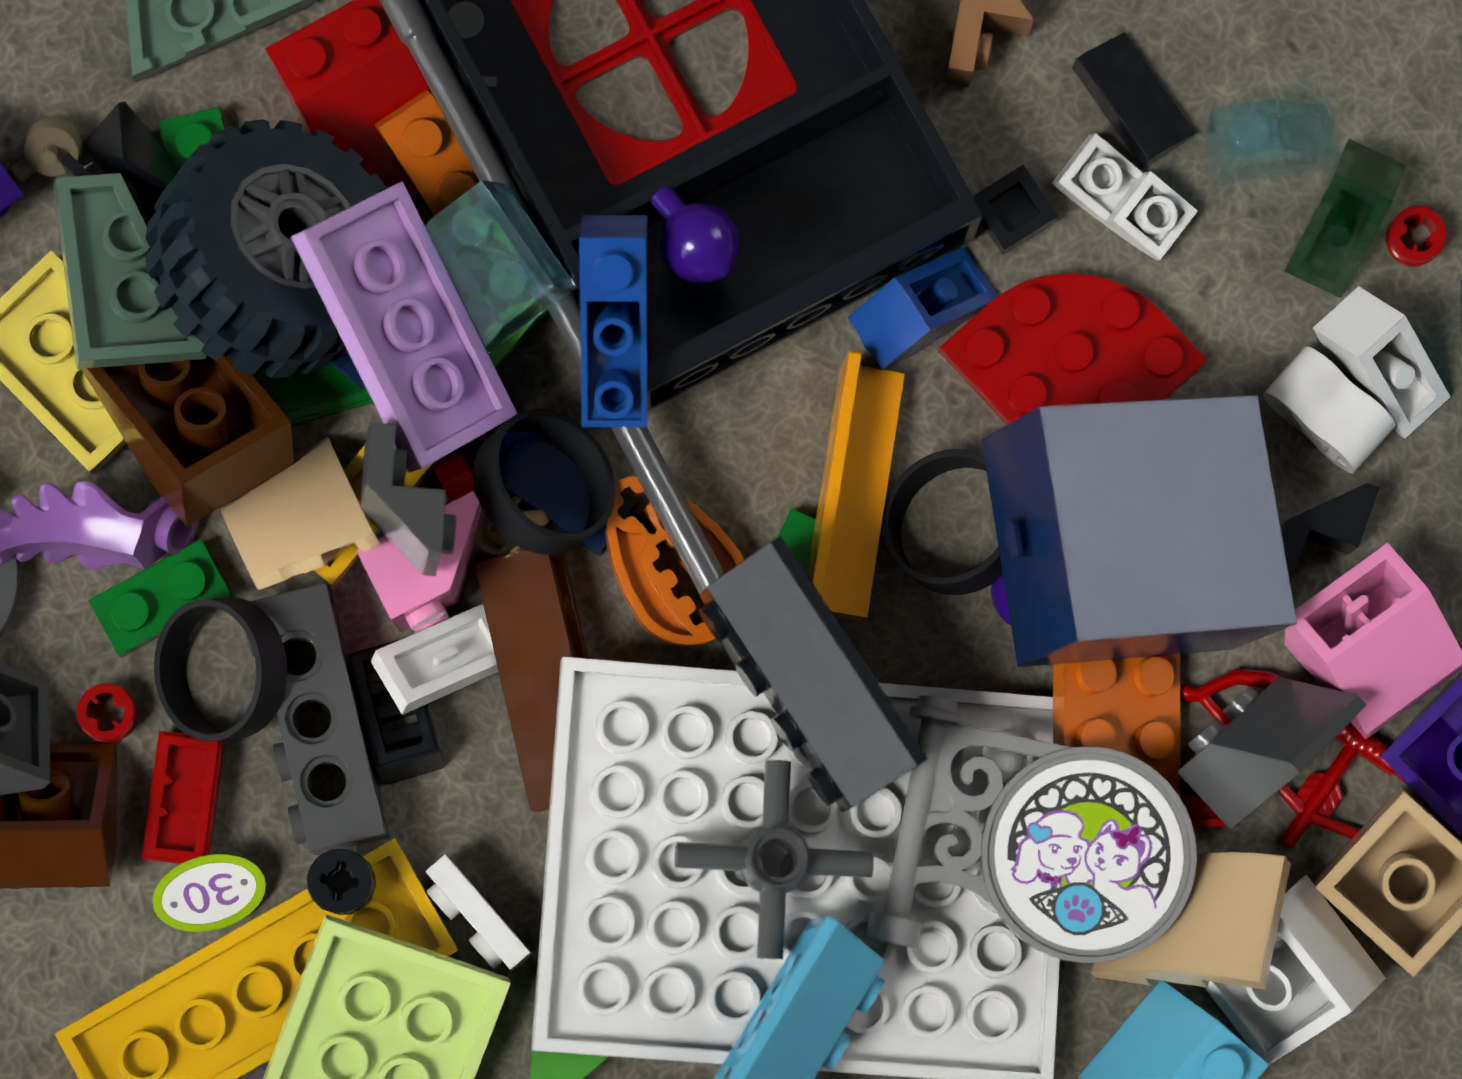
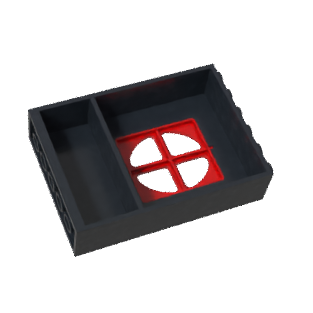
[422,0,983,412]

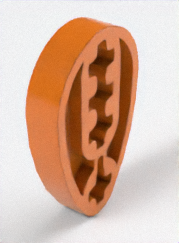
[605,476,744,647]

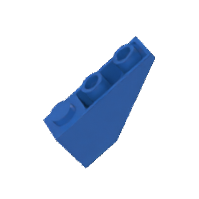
[579,215,648,427]

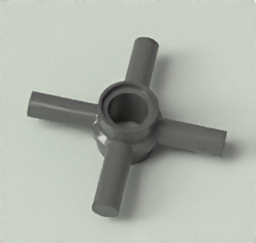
[674,760,874,960]

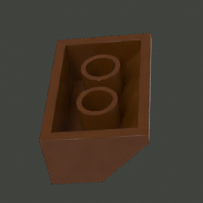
[0,743,117,889]

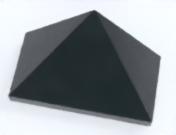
[82,102,180,219]

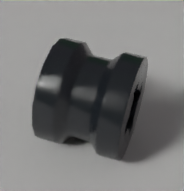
[307,848,376,915]

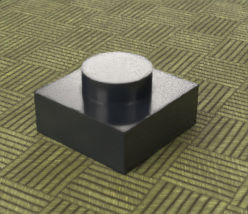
[973,165,1058,255]

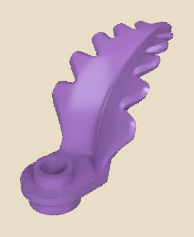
[0,481,199,570]

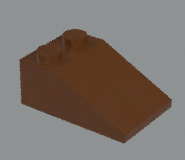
[74,353,294,527]

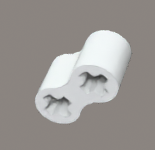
[1263,346,1396,473]

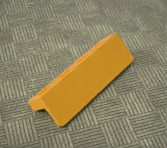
[807,350,905,623]

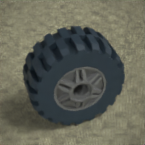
[145,119,387,378]

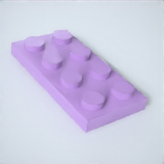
[291,181,517,473]

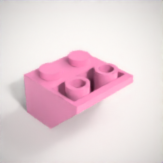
[1284,543,1462,739]

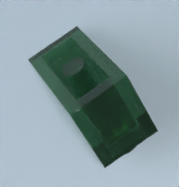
[1284,138,1406,298]

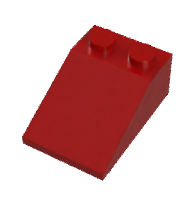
[265,0,437,200]

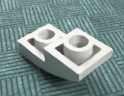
[1051,133,1198,261]

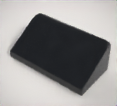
[1072,32,1196,170]

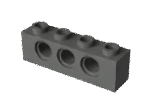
[246,583,390,855]

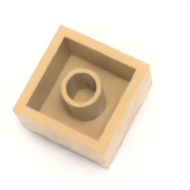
[1313,786,1462,977]

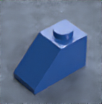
[848,247,997,369]

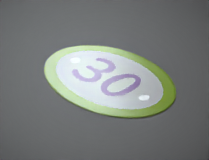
[152,854,266,932]

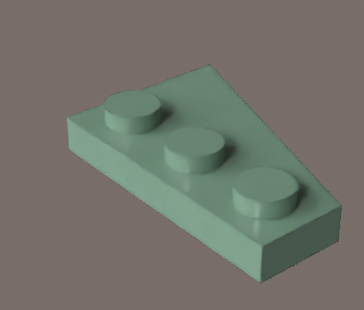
[125,0,317,82]
[54,173,207,369]

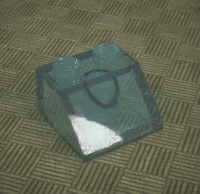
[425,180,577,354]

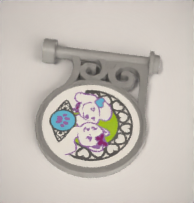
[865,695,1197,963]

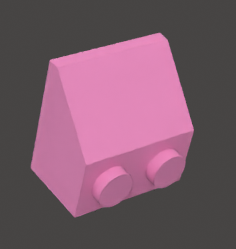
[356,492,482,633]

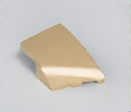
[220,437,380,590]
[1091,852,1291,990]

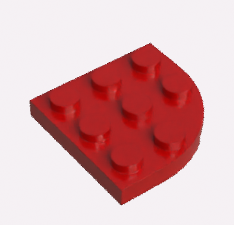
[938,274,1208,425]

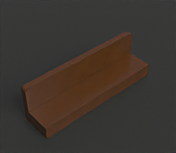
[475,550,589,812]

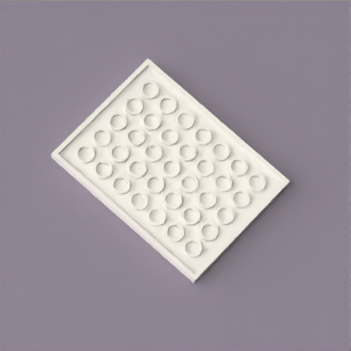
[531,657,1060,1079]

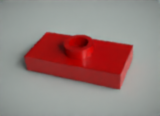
[142,731,226,864]

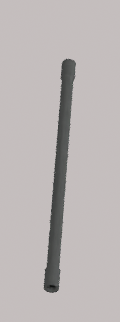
[379,0,741,667]

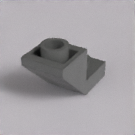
[360,423,456,576]

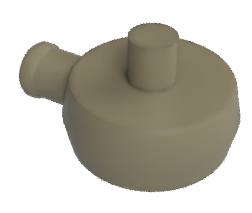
[11,116,83,182]

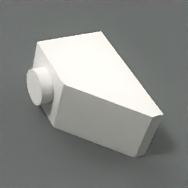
[1313,286,1450,439]

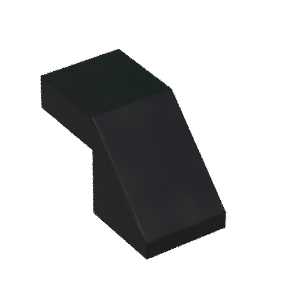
[1280,483,1379,585]

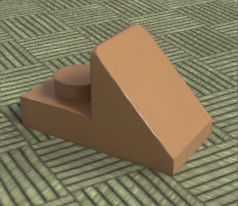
[945,0,1034,87]

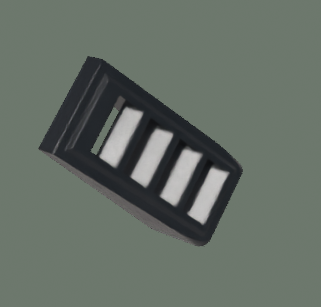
[347,638,445,784]

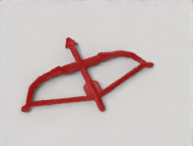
[1180,668,1462,848]

